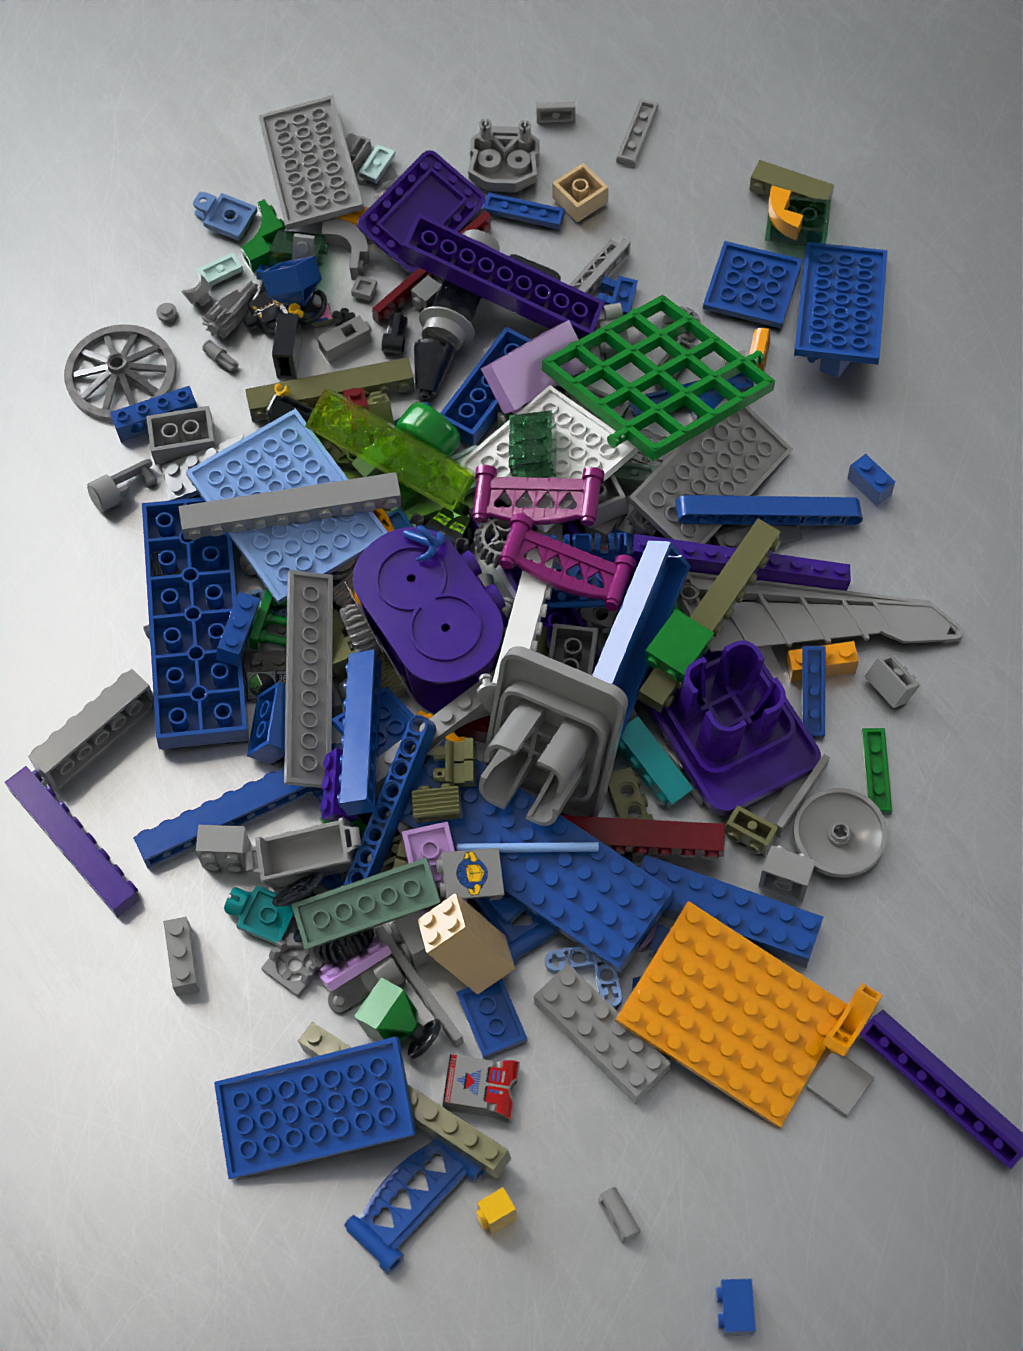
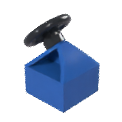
[261,255,327,325]

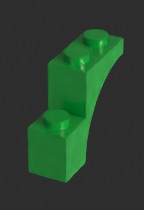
[241,199,286,273]

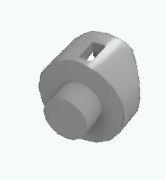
[181,275,212,306]

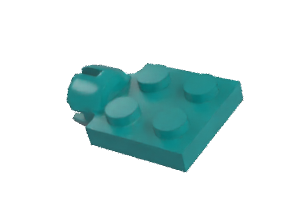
[224,885,294,945]

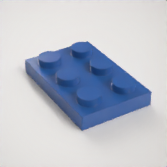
[456,978,527,1059]

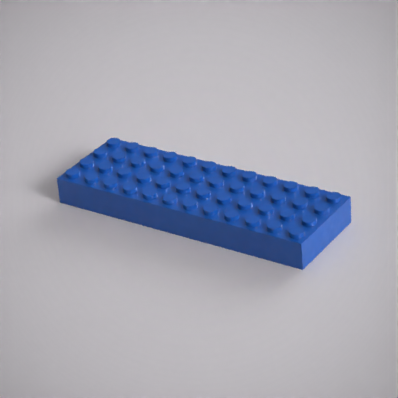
[142,498,249,749]
[400,738,675,974]

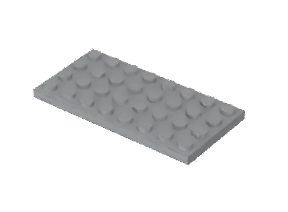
[258,95,364,230]
[627,398,793,544]

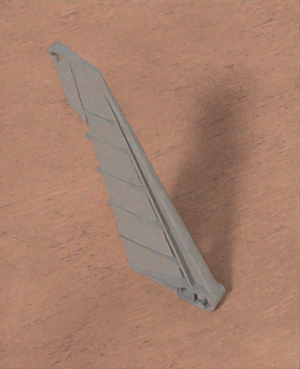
[675,572,964,653]

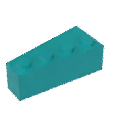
[617,716,693,809]

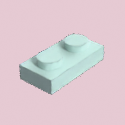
[359,144,395,184]
[197,252,243,286]

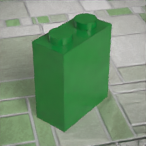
[644,609,714,683]

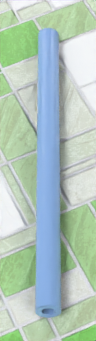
[457,842,599,853]

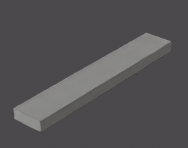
[375,925,464,1047]

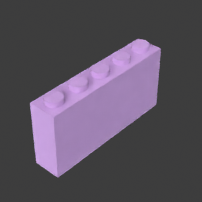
[481,320,587,414]

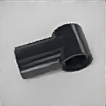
[381,313,408,354]

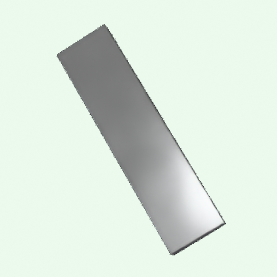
[616,99,659,167]

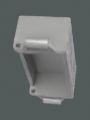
[244,817,361,888]

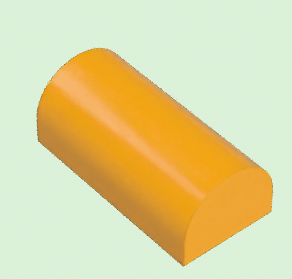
[750,328,771,372]

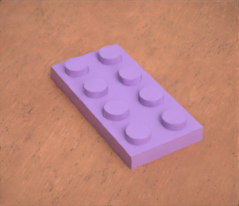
[401,822,467,917]

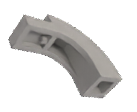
[321,218,369,280]

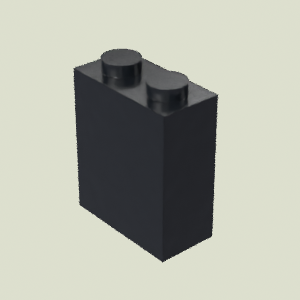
[272,313,303,379]

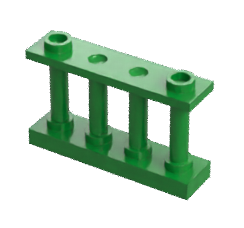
[249,588,287,651]

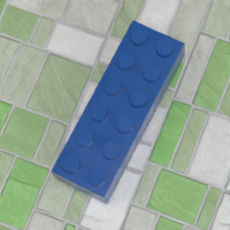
[440,327,531,446]

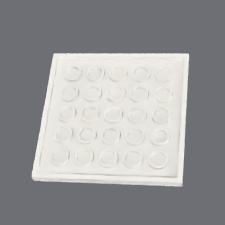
[458,385,638,533]

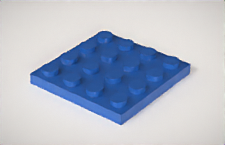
[703,241,803,328]

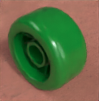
[396,402,461,465]

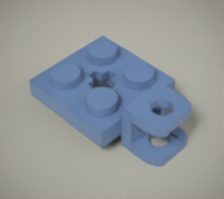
[193,192,258,241]

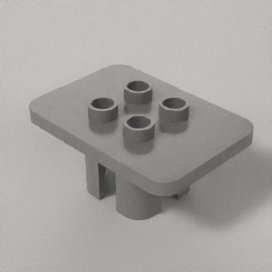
[479,646,628,826]

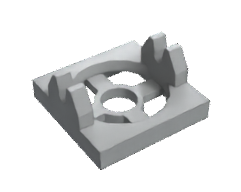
[261,932,325,997]

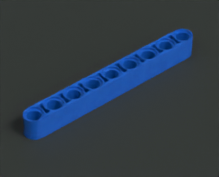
[675,495,863,526]
[343,715,436,886]

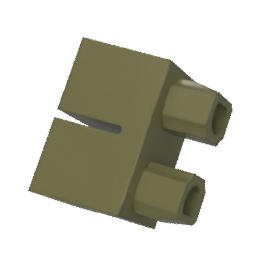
[433,738,477,787]

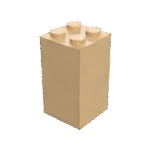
[418,893,515,995]

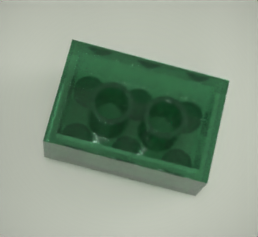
[765,196,831,245]
[508,410,557,478]

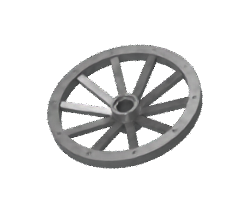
[64,324,176,422]

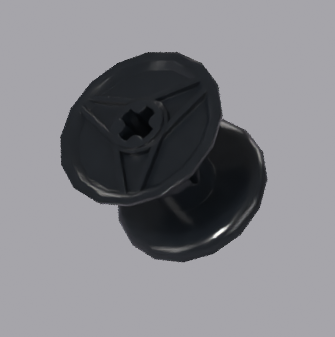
[272,872,324,943]

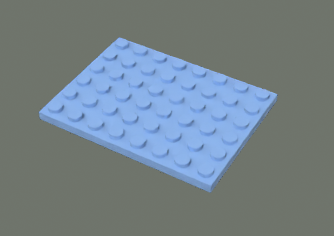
[186,408,388,604]

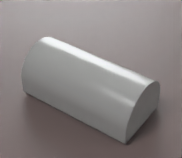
[536,101,576,123]
[598,1187,641,1244]

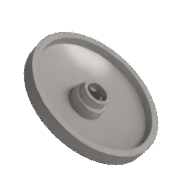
[793,788,887,878]

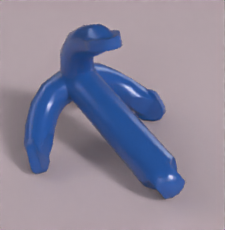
[403,525,445,562]

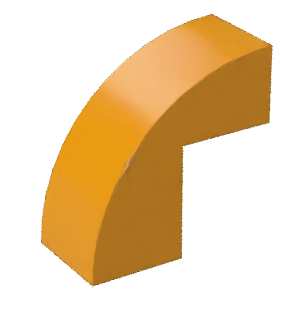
[768,185,803,240]

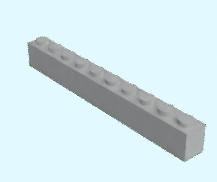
[179,472,401,540]

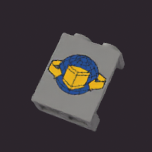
[436,848,504,900]

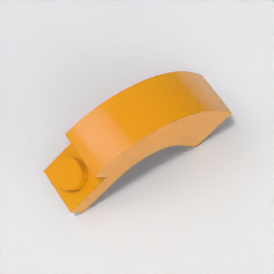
[823,983,883,1057]

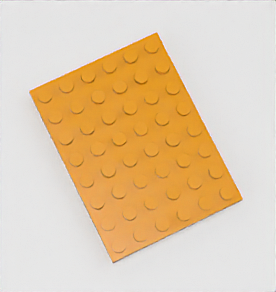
[614,901,848,1129]

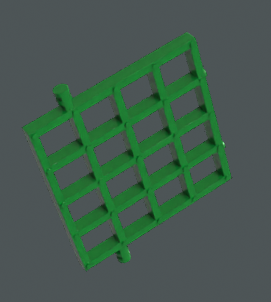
[541,294,776,461]

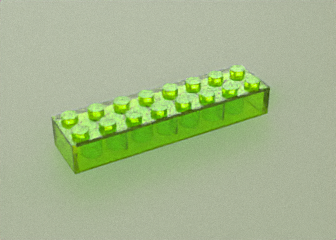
[305,389,475,512]

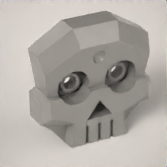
[468,119,540,192]

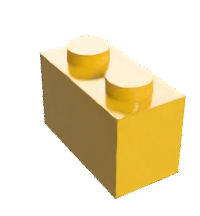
[476,1187,517,1235]

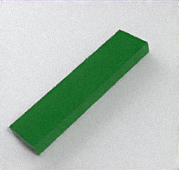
[861,728,892,815]

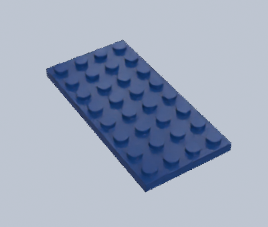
[794,242,888,365]
[214,1037,416,1180]

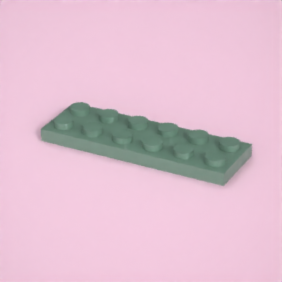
[292,858,442,950]

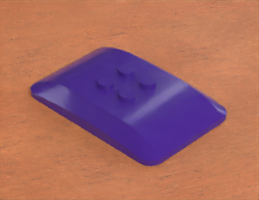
[357,150,486,274]

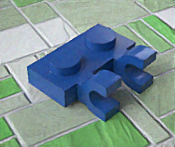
[597,276,638,316]

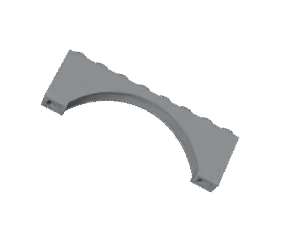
[375,669,496,801]

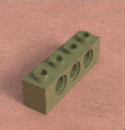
[607,767,658,864]

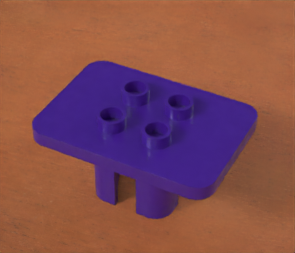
[642,640,821,816]

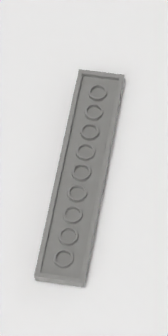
[284,570,333,788]

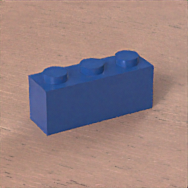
[216,592,260,667]

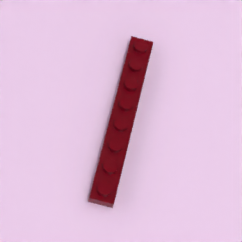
[372,211,491,324]

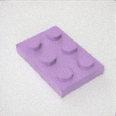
[317,937,392,992]

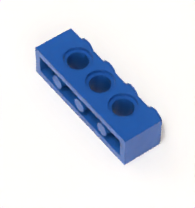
[110,386,198,442]

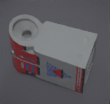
[443,1054,520,1123]

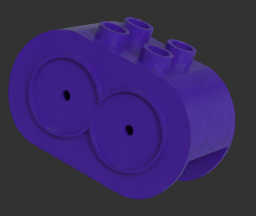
[353,527,509,715]

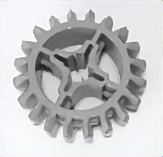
[474,518,527,570]
[339,603,379,655]

